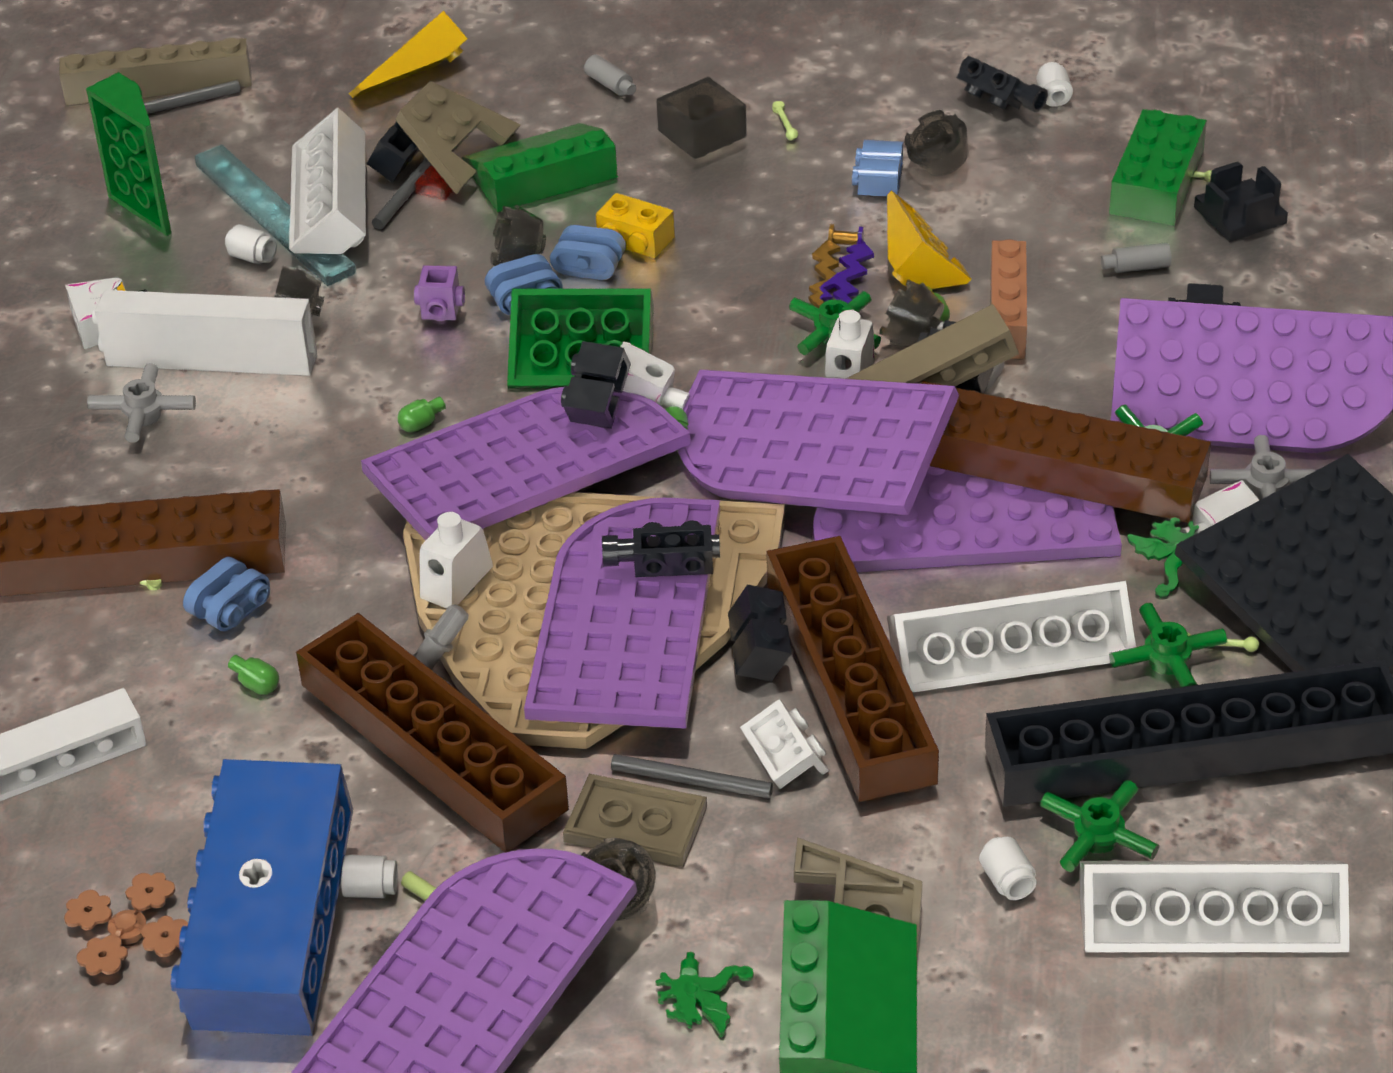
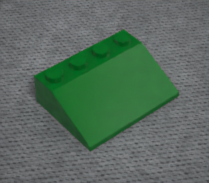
[86,72,172,236]
[462,123,618,212]
[507,288,654,388]
[779,900,917,1073]

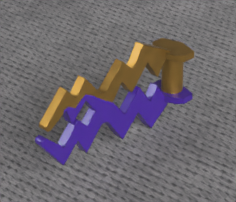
[809,224,874,308]

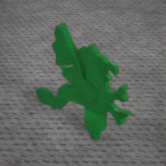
[1127,517,1199,598]
[656,952,754,1038]

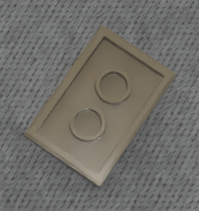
[563,773,707,867]

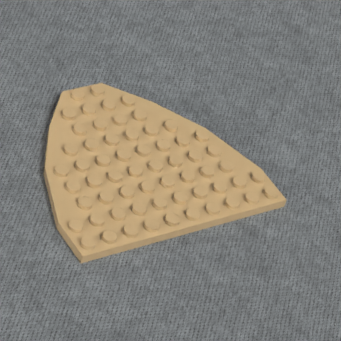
[403,492,785,749]

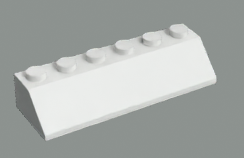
[289,108,366,254]
[887,581,1136,692]
[1080,861,1349,952]

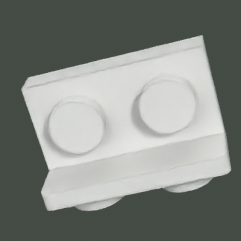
[740,699,829,789]

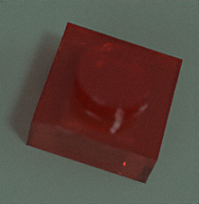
[415,166,453,201]

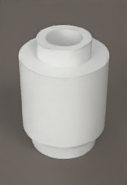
[1036,62,1073,107]
[225,224,277,265]
[979,837,1037,900]
[339,855,398,898]

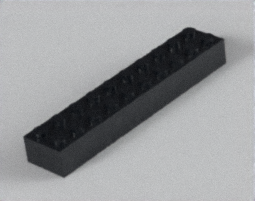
[985,660,1393,807]

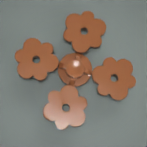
[64,872,188,975]

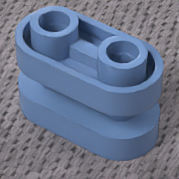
[550,225,626,280]
[485,254,563,315]
[183,557,270,631]

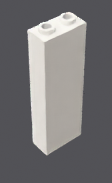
[92,290,317,376]

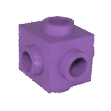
[414,266,465,321]

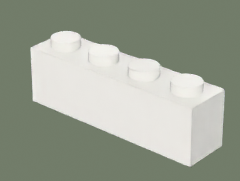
[0,688,147,801]

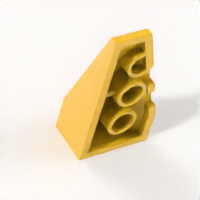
[349,10,468,98]
[887,190,972,290]

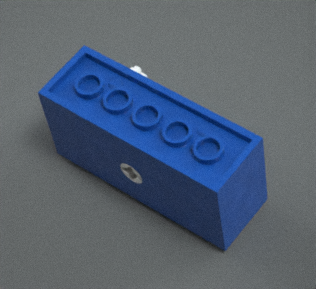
[171,759,353,1036]

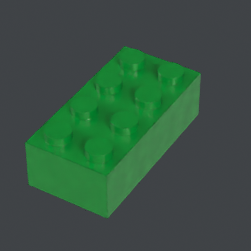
[1109,109,1207,226]

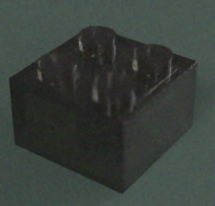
[656,76,747,159]

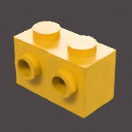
[596,193,675,259]

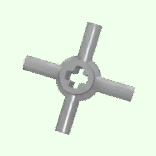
[87,363,196,443]
[1209,435,1318,500]

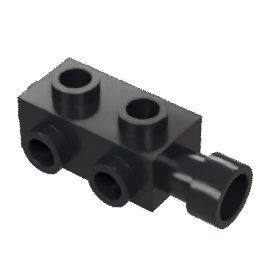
[956,55,1048,112]
[602,520,720,577]

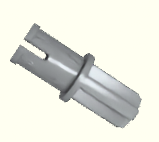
[413,604,469,670]

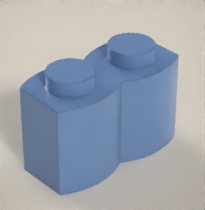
[852,140,903,197]

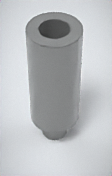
[584,55,636,96]
[1101,243,1171,273]

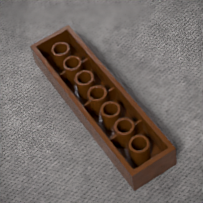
[922,381,1211,523]
[0,489,286,597]
[766,536,939,802]
[296,613,569,852]

